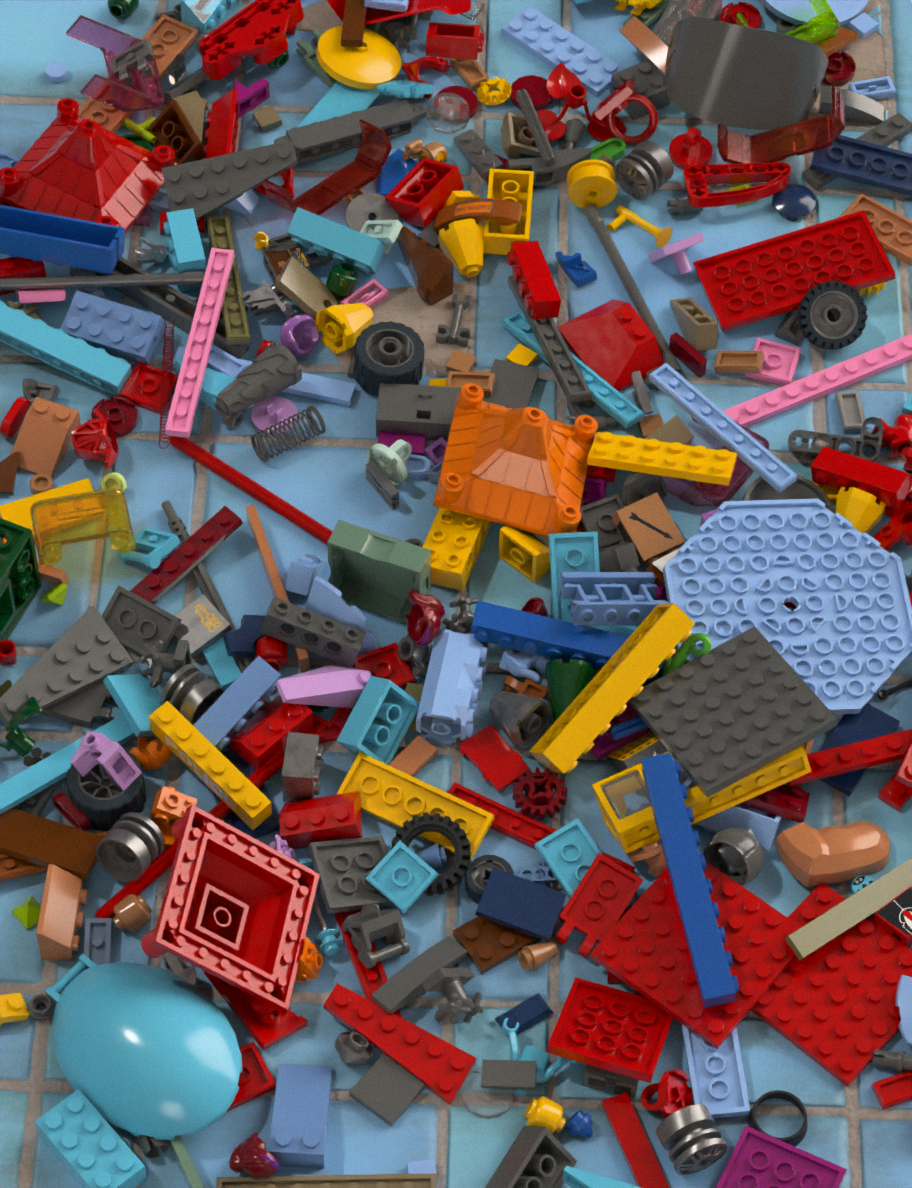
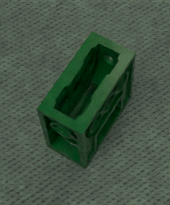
[0,518,42,641]

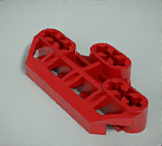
[200,0,304,80]

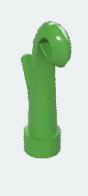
[662,633,712,677]

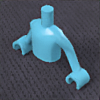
[502,1018,578,1096]

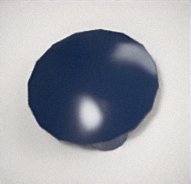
[772,184,816,221]

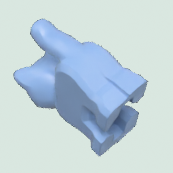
[499,648,551,683]

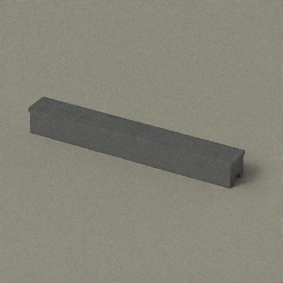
[95,257,250,359]

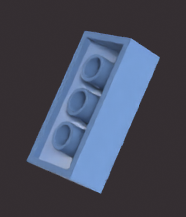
[193,656,281,751]

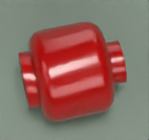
[256,635,288,671]

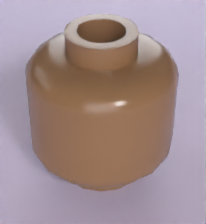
[113,894,152,933]

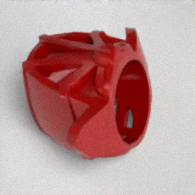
[71,409,118,468]

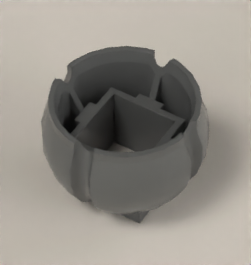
[703,828,765,886]

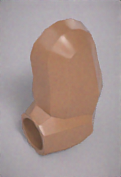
[775,821,890,888]

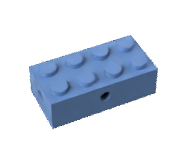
[61,290,166,365]

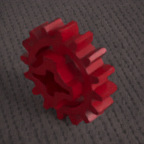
[512,767,567,821]

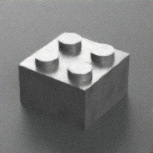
[281,732,324,802]

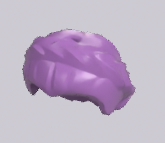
[280,314,321,358]

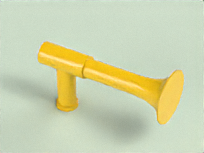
[607,205,672,248]

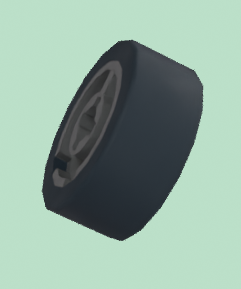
[465,855,514,904]

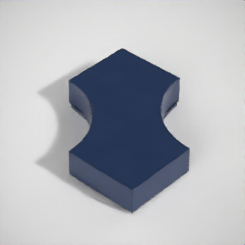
[223,615,266,657]

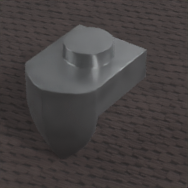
[22,379,60,406]

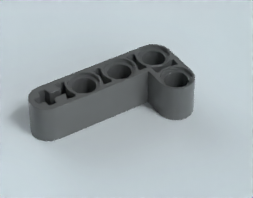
[787,417,883,462]

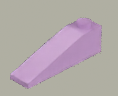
[275,665,371,708]

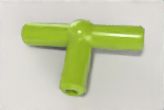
[123,116,156,144]

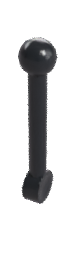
[878,679,912,700]

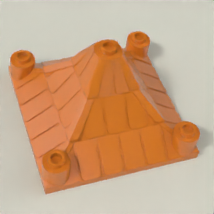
[433,383,598,537]

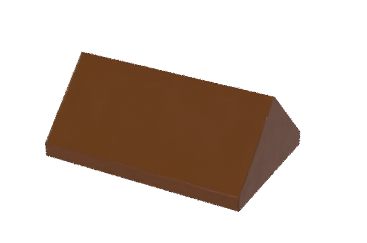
[147,99,203,165]

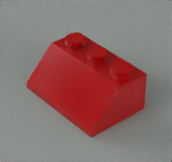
[385,158,464,228]
[228,695,314,770]
[279,791,362,849]

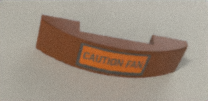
[434,198,522,232]

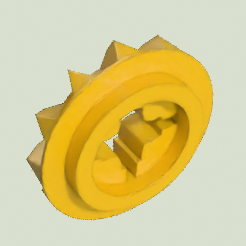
[477,76,511,106]

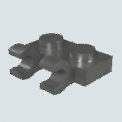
[110,39,154,88]

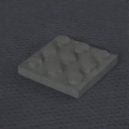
[308,835,395,914]

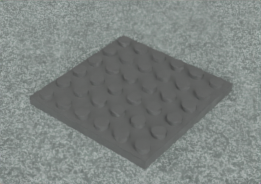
[628,626,838,798]

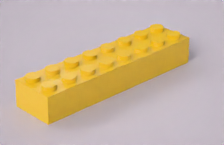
[529,603,695,774]

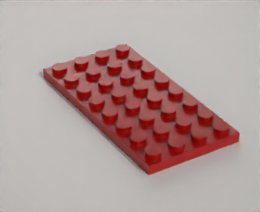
[693,210,895,332]

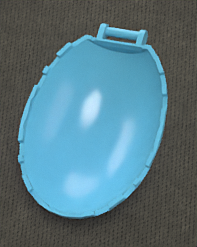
[44,953,242,1140]

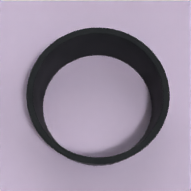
[748,1090,808,1147]

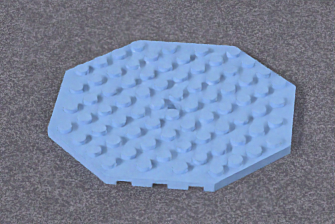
[663,499,912,715]

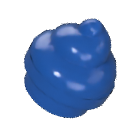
[565,1109,593,1138]

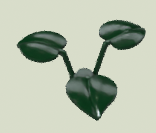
[0,679,42,757]

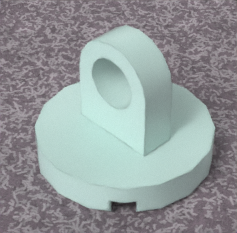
[367,439,412,486]

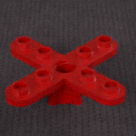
[873,499,912,551]

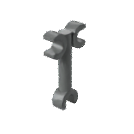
[400,10,433,40]
[436,294,470,347]

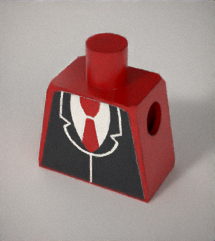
[873,886,912,948]

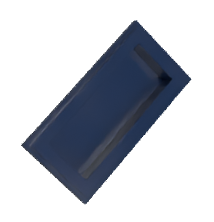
[495,992,553,1038]

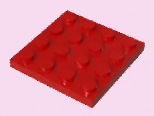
[546,977,674,1083]

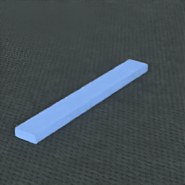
[172,346,356,406]
[649,363,797,493]

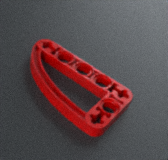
[683,162,791,208]

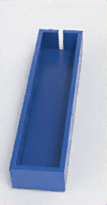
[0,205,125,274]

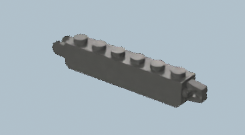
[274,99,427,163]

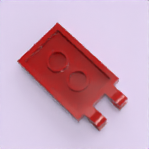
[555,853,643,959]

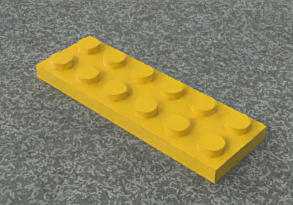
[587,432,737,486]
[336,752,495,862]

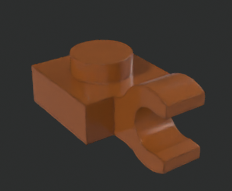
[502,676,548,699]

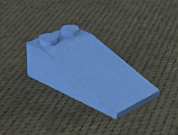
[269,1063,332,1168]

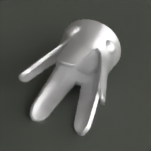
[134,237,168,263]

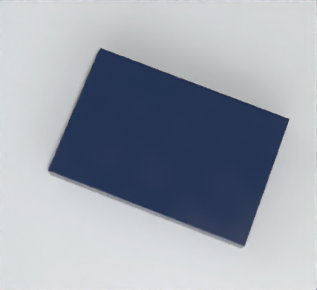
[475,867,567,942]

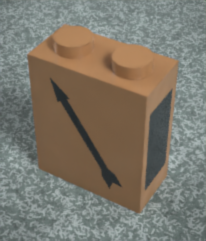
[611,492,685,568]

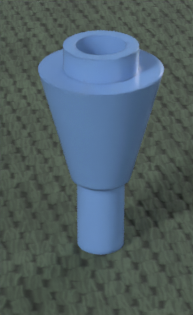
[416,843,447,868]

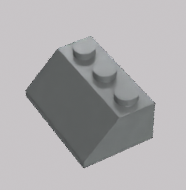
[485,1125,577,1188]

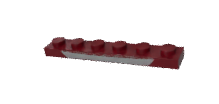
[130,506,243,604]

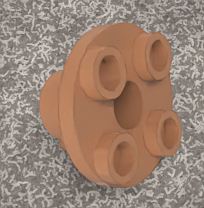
[628,839,667,877]

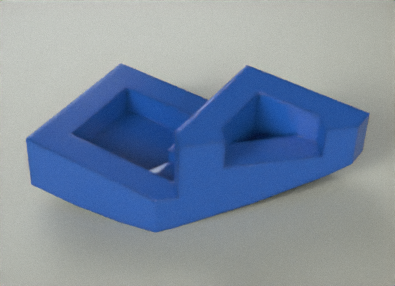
[555,251,597,287]

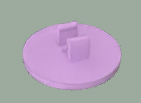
[251,396,298,435]

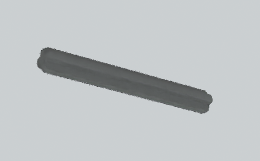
[516,89,556,166]

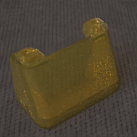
[30,488,137,567]

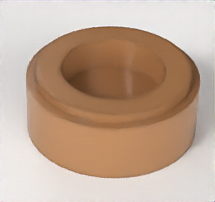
[29,474,54,495]

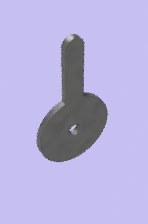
[319,193,399,265]

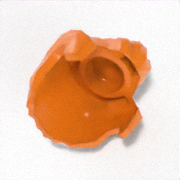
[129,736,173,770]

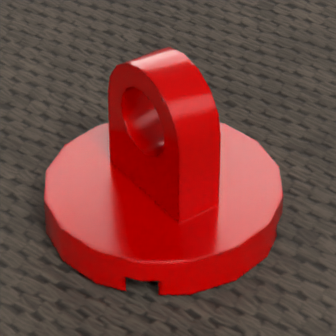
[669,127,712,169]
[641,1069,694,1119]

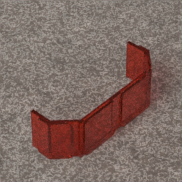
[717,85,845,164]
[264,119,392,215]

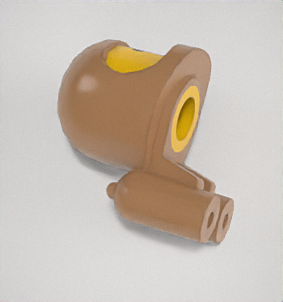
[402,139,448,163]

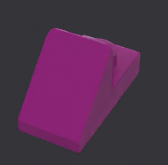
[234,78,270,118]

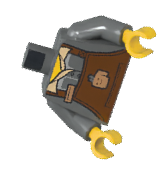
[253,232,320,295]

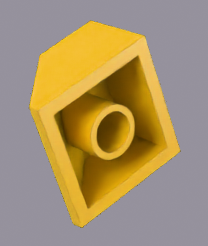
[499,526,550,584]

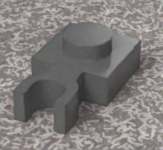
[385,20,410,53]

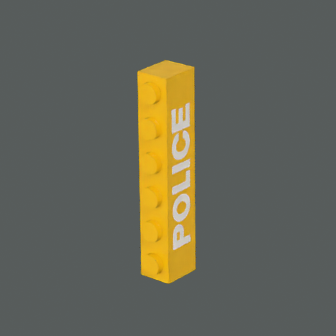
[148,701,272,830]

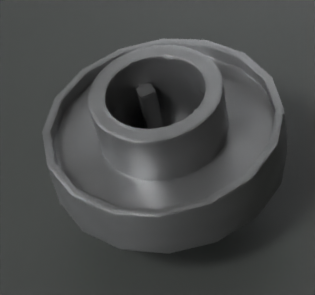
[335,1031,374,1065]

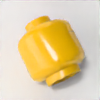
[524,1096,566,1134]

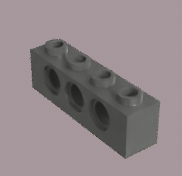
[260,596,366,668]

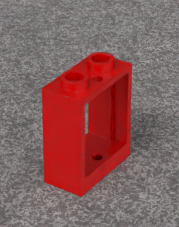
[426,22,484,60]

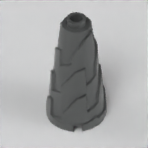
[215,342,302,416]

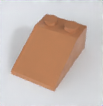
[11,397,81,478]

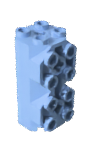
[416,629,488,744]

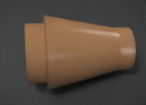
[518,940,558,971]

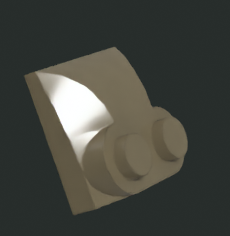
[501,112,542,158]

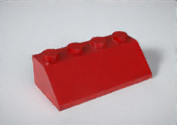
[203,89,239,159]

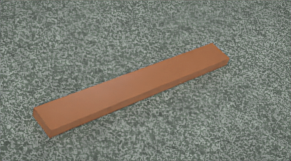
[245,505,310,673]

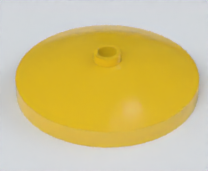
[316,26,401,90]

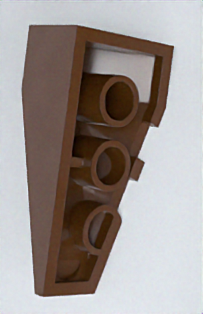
[396,225,454,306]

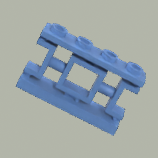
[556,572,669,625]

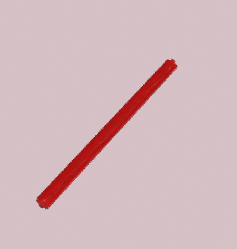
[169,436,333,544]
[95,751,285,918]

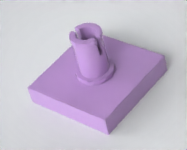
[648,232,705,276]

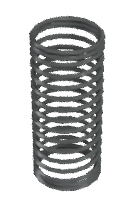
[251,406,326,462]

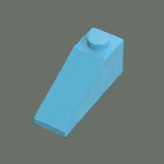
[175,357,237,411]

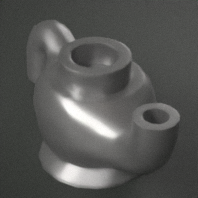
[398,632,429,677]

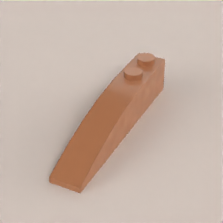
[619,16,675,78]

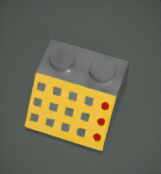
[607,733,668,795]

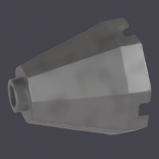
[489,691,553,748]

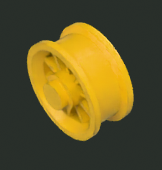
[566,159,617,209]

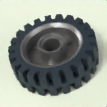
[797,281,867,350]

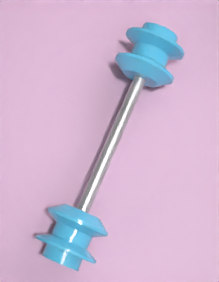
[299,860,344,956]

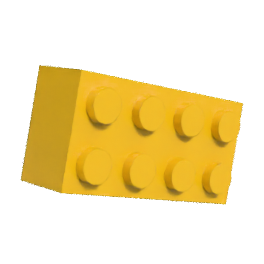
[483,169,534,255]

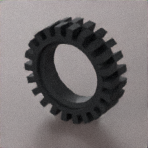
[390,813,471,896]

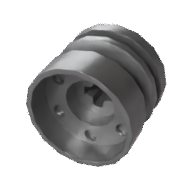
[614,141,674,201]
[160,664,226,725]
[96,812,165,882]
[656,1104,728,1175]

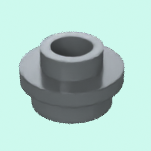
[28,994,55,1020]

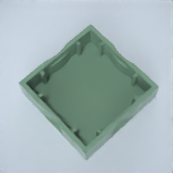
[327,520,431,624]

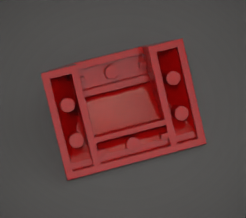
[558,299,664,392]

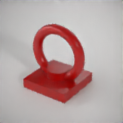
[594,78,658,145]

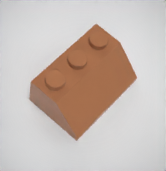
[36,864,88,961]

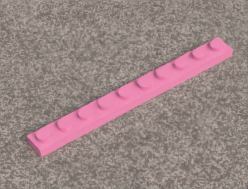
[165,248,235,438]
[723,334,912,429]

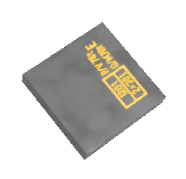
[174,594,232,658]

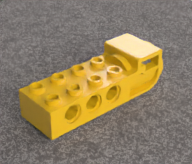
[423,508,493,591]

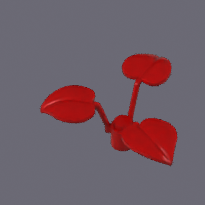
[529,63,627,142]

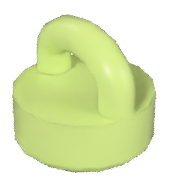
[101,472,127,497]

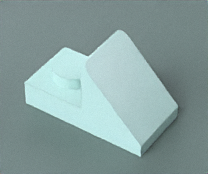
[360,220,403,254]

